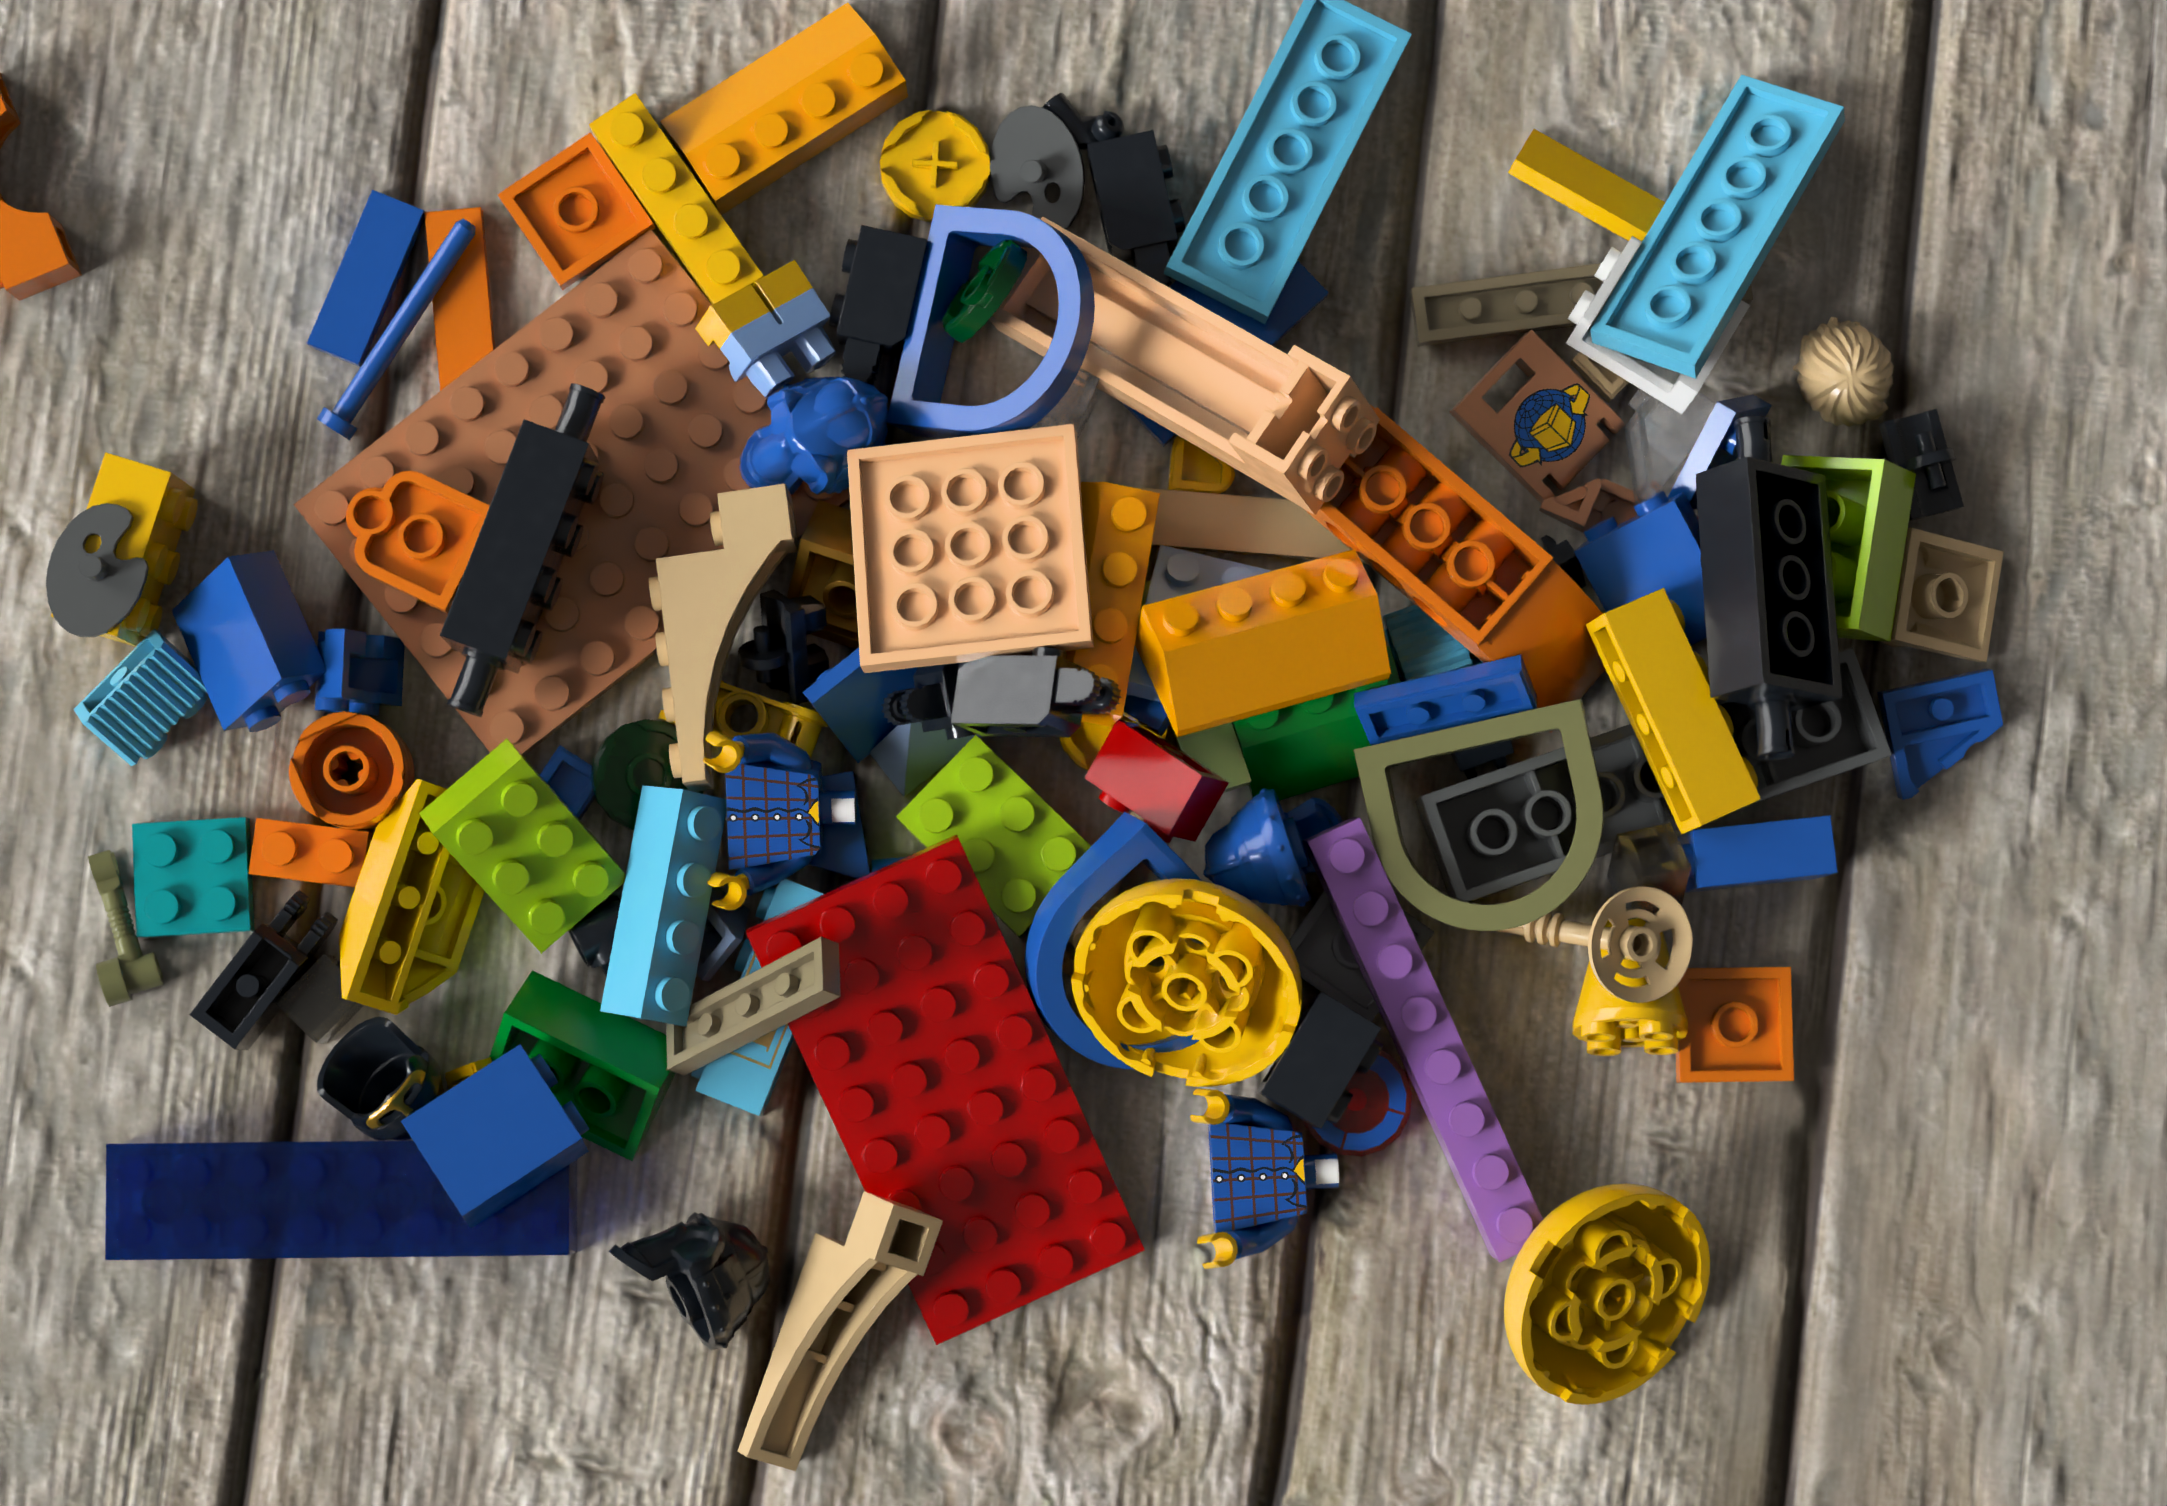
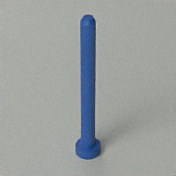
[317,218,476,440]

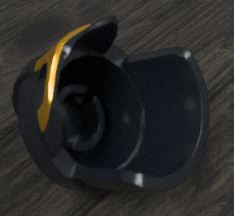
[317,1017,444,1141]

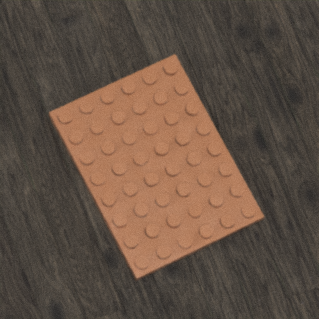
[293,229,850,757]

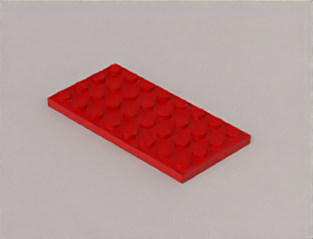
[746,834,1145,1345]

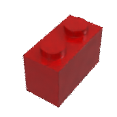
[1084,719,1229,843]

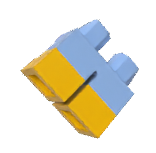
[695,260,836,398]

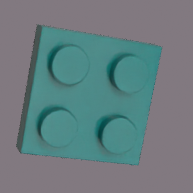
[132,817,255,938]

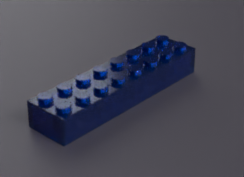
[105,1140,577,1260]

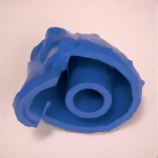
[739,376,888,495]
[1203,788,1343,907]

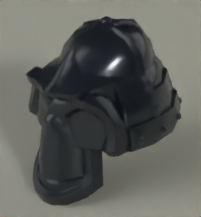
[609,1212,771,1350]

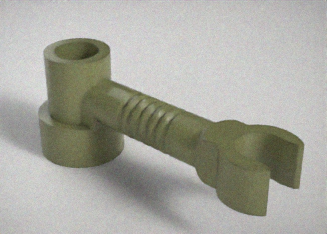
[88,850,164,1007]

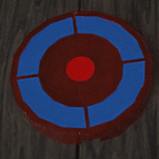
[1302,1050,1412,1157]

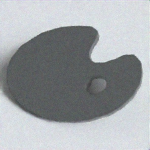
[990,105,1085,229]
[46,503,149,638]

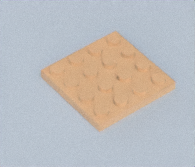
[847,424,1094,673]

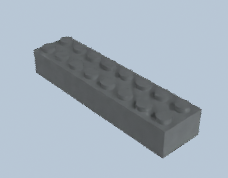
[1415,647,1892,902]

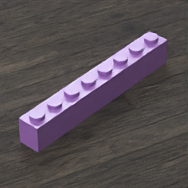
[1302,817,1543,1263]

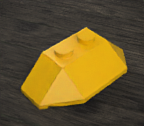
[339,779,484,1015]

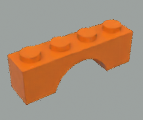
[0,73,82,301]

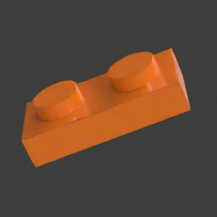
[248,818,373,888]

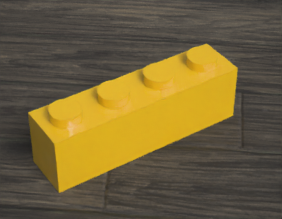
[589,93,764,304]
[1586,588,1761,835]

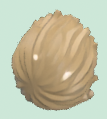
[1793,317,1894,427]

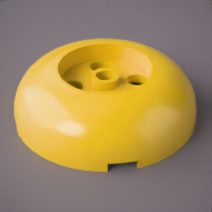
[1071,878,1302,1087]
[1504,1183,1710,1405]

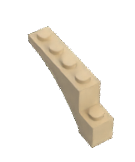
[649,484,799,792]
[737,1191,943,1471]

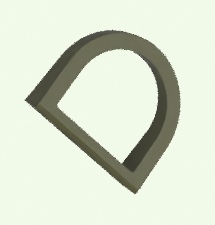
[1354,699,1604,931]

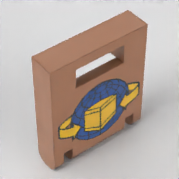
[1449,330,1625,504]

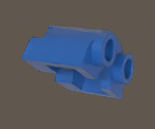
[315,629,405,716]

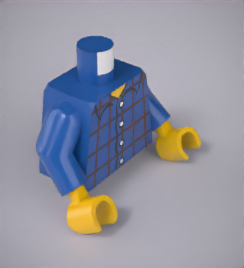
[703,731,857,911]
[1190,1088,1339,1269]

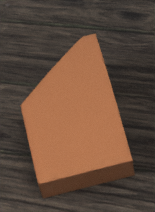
[1539,478,1649,533]

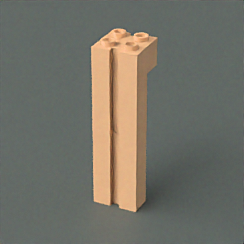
[989,217,1380,515]

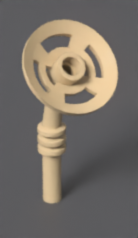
[1498,886,1693,1003]

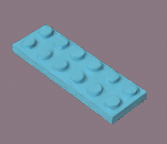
[1164,0,1412,324]
[1590,74,1845,379]

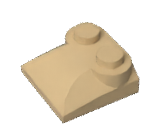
[1882,528,2004,662]

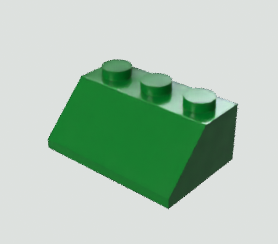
[1232,646,1400,801]
[489,970,675,1161]

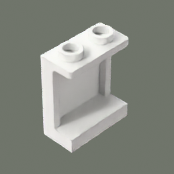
[1566,236,1750,414]

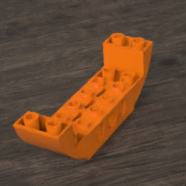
[1303,405,1606,733]

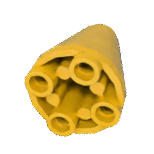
[1572,897,1688,1056]

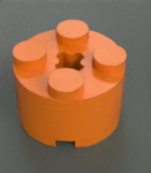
[289,711,415,830]

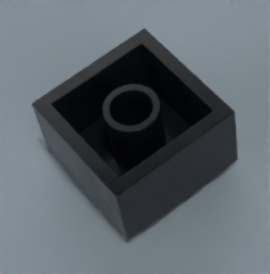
[1256,992,1383,1128]

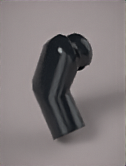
[1043,93,1124,150]

